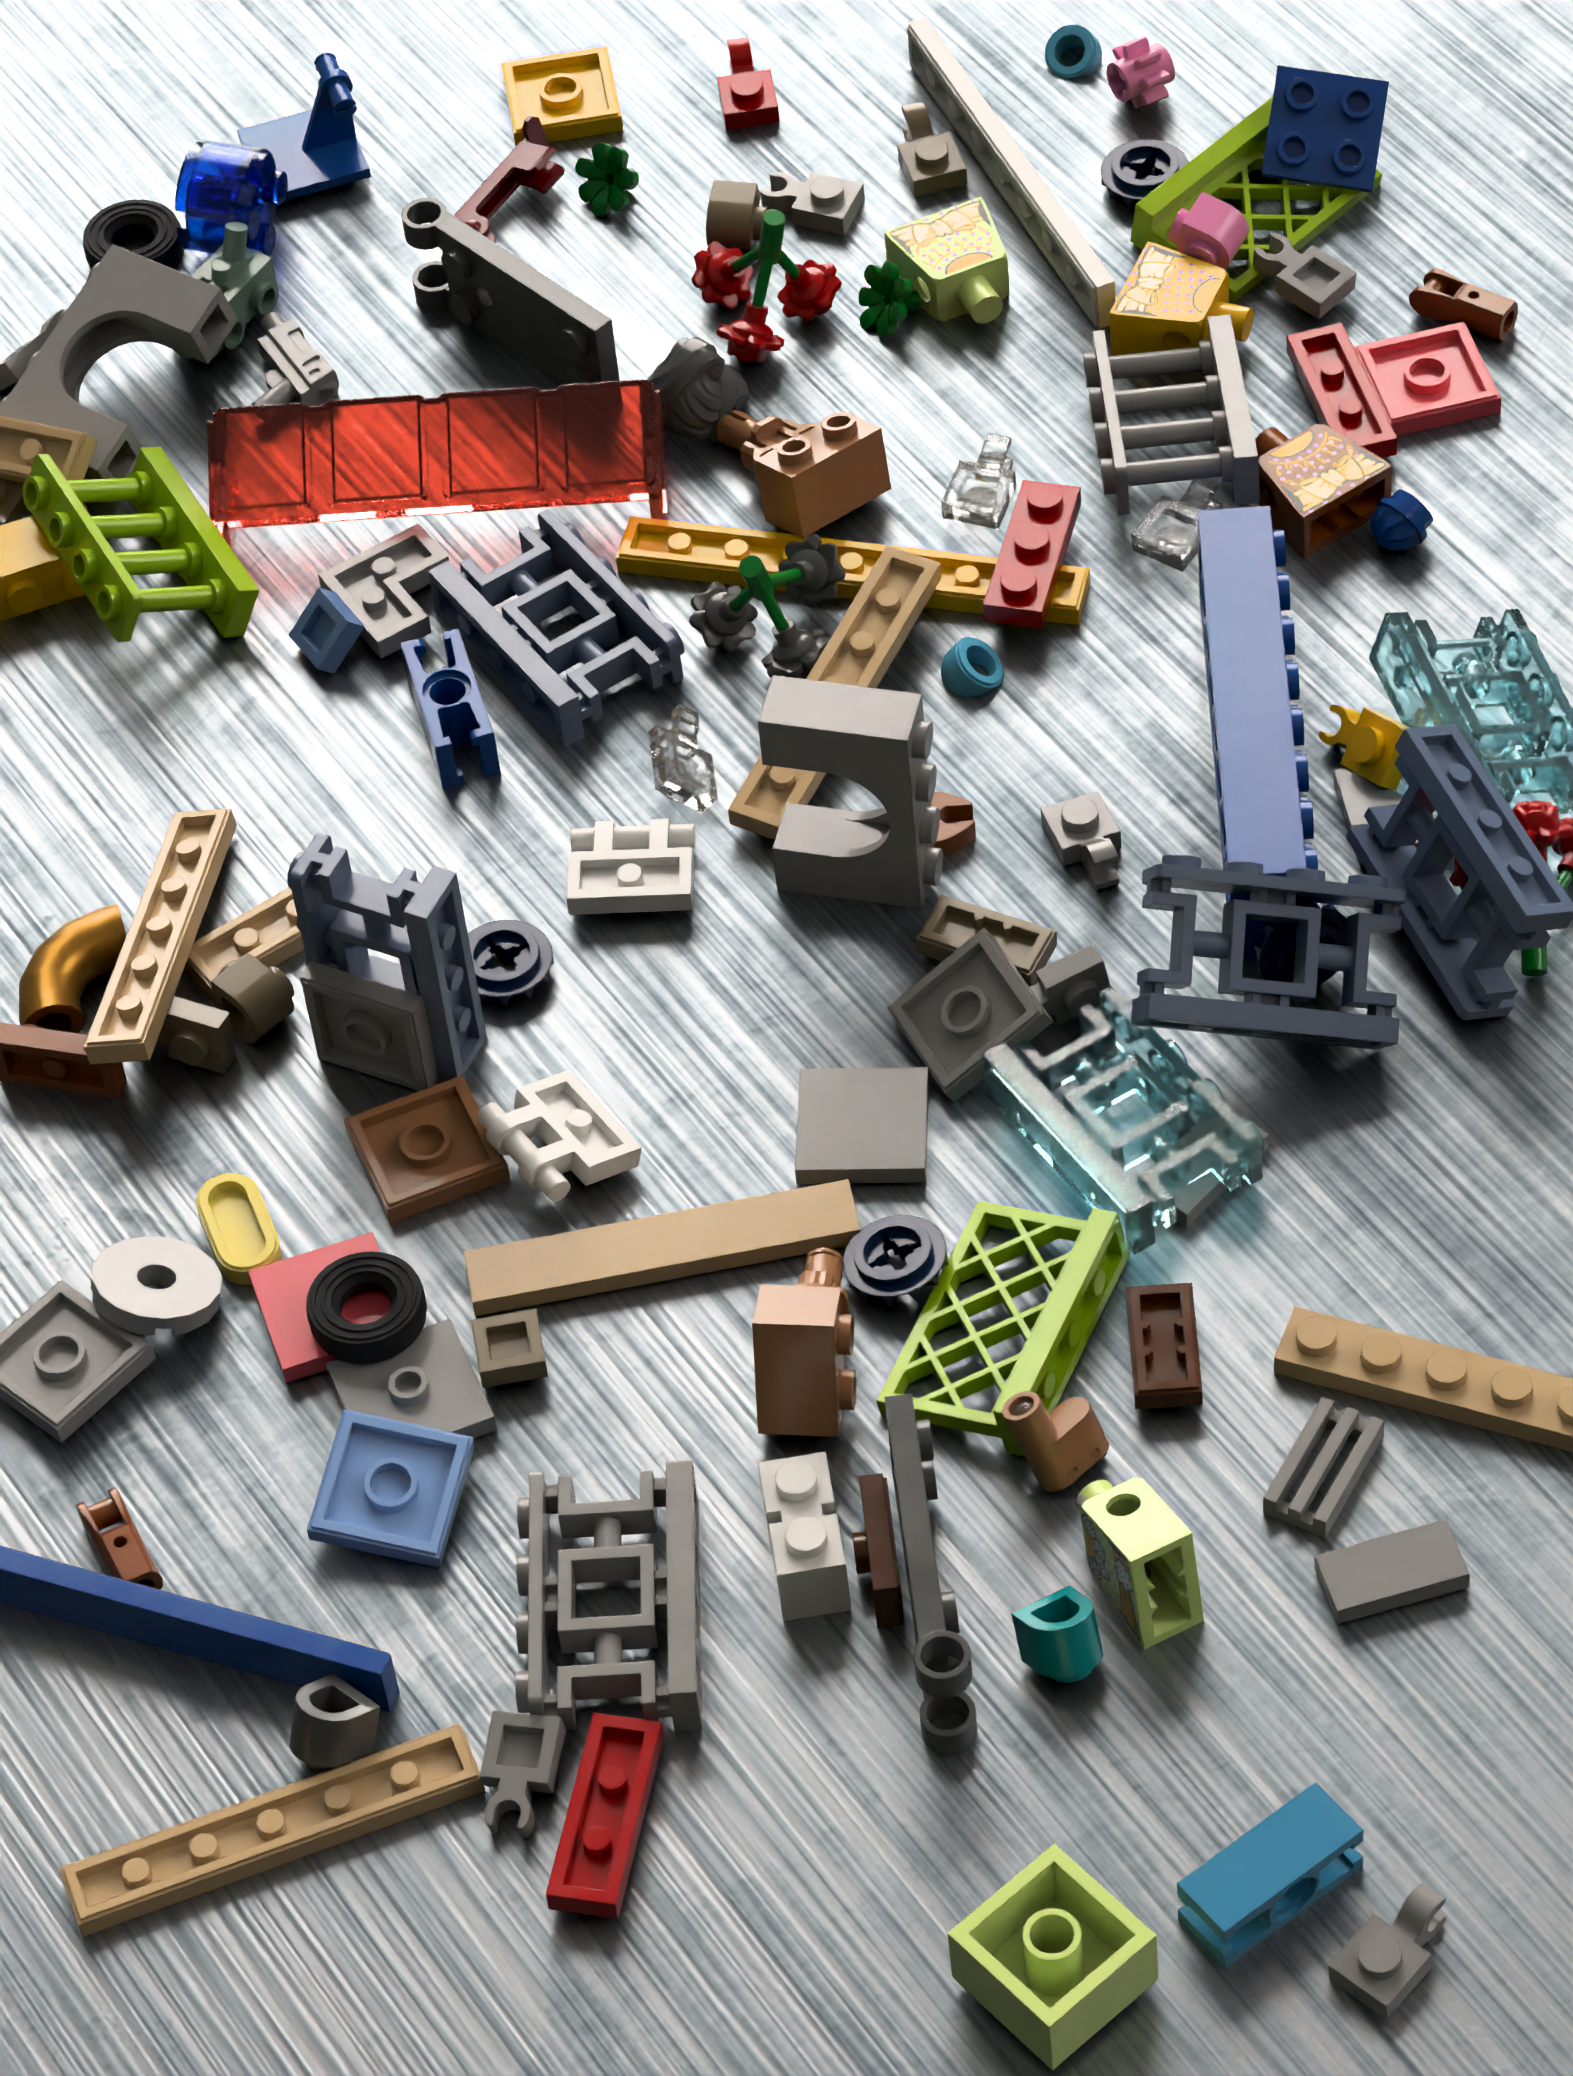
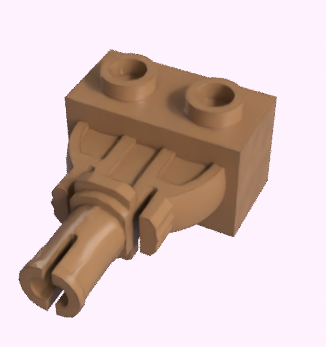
[717,410,892,539]
[752,1247,857,1437]

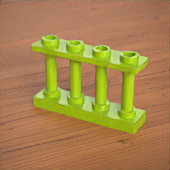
[23,447,259,642]

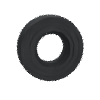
[83,199,184,269]
[306,1251,427,1364]

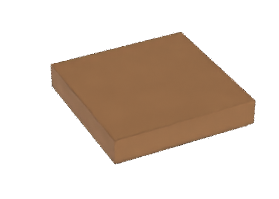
[344,1075,510,1224]

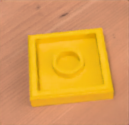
[501,46,623,146]

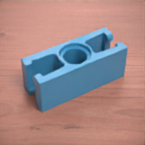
[1177,1782,1364,1969]

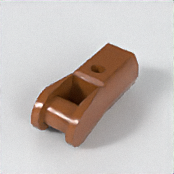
[1409,268,1518,342]
[76,1487,163,1590]

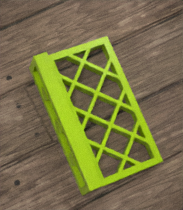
[1130,96,1383,303]
[876,1201,1130,1457]

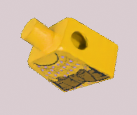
[1109,242,1254,356]

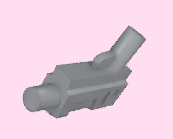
[251,312,339,422]

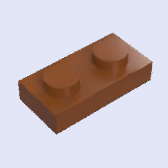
[0,1022,126,1098]

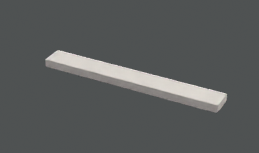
[907,17,1116,329]

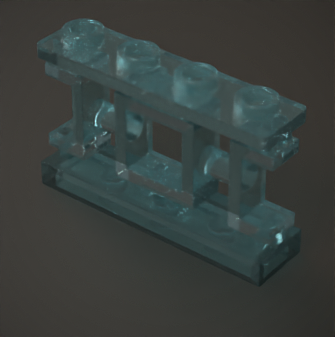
[1369,609,1573,814]
[982,986,1265,1255]

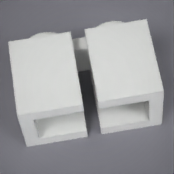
[758,1451,852,1621]

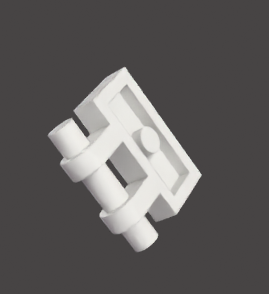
[566,818,696,915]
[477,1070,642,1202]

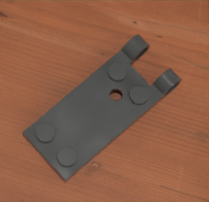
[401,198,623,415]
[885,1393,978,1755]

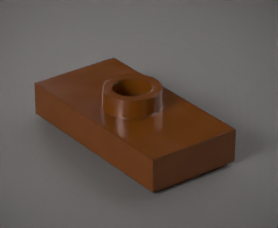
[1125,1283,1203,1409]
[852,1473,904,1628]

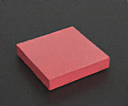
[1354,322,1501,437]
[248,1232,392,1383]

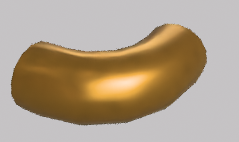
[19,904,127,1034]

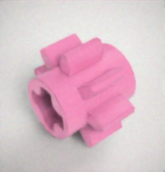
[1106,36,1175,109]

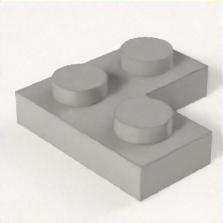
[318,523,450,659]

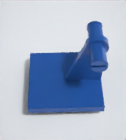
[237,52,371,206]
[1261,65,1389,193]

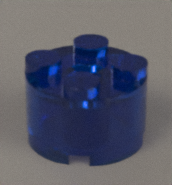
[175,139,288,256]

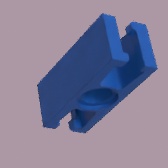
[400,628,501,789]

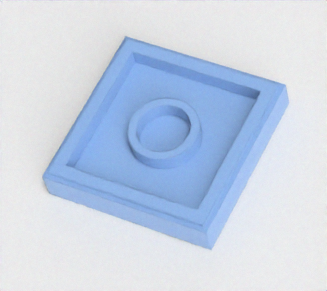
[307,1409,475,1568]

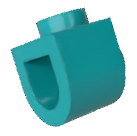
[1011,1585,1103,1683]

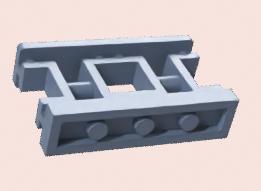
[428,509,685,748]
[1346,724,1573,1020]
[287,833,487,1080]
[1131,855,1406,1050]

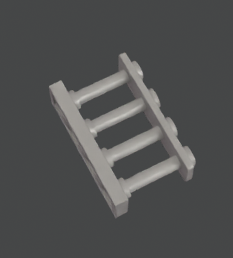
[1083,314,1260,515]

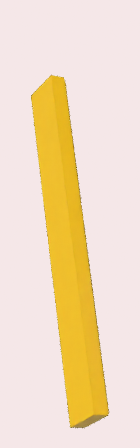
[616,516,1090,625]

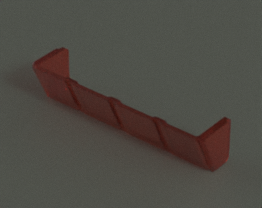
[207,379,668,553]

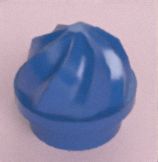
[1370,489,1433,552]

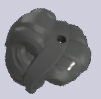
[639,337,749,443]

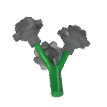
[689,534,846,679]

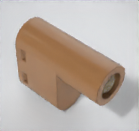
[1002,1391,1110,1492]

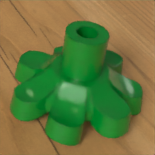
[575,142,639,217]
[859,261,921,337]

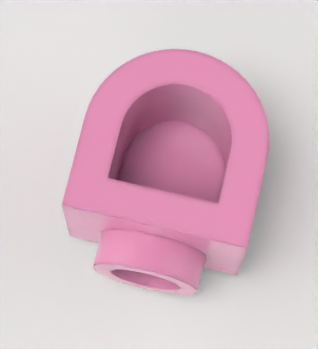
[1168,192,1249,270]

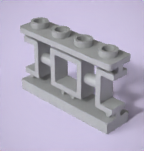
[515,1460,702,1731]

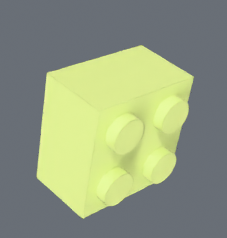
[948,1844,1158,2071]

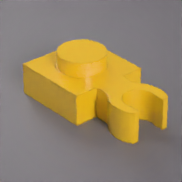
[1318,704,1409,790]

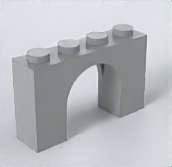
[0,244,238,480]
[757,675,943,909]

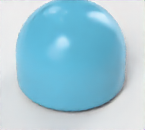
[1045,24,1102,78]
[941,637,1004,697]

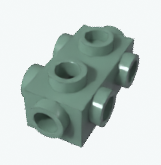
[174,222,279,359]

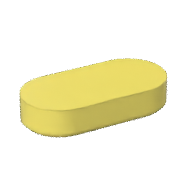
[196,1173,282,1285]

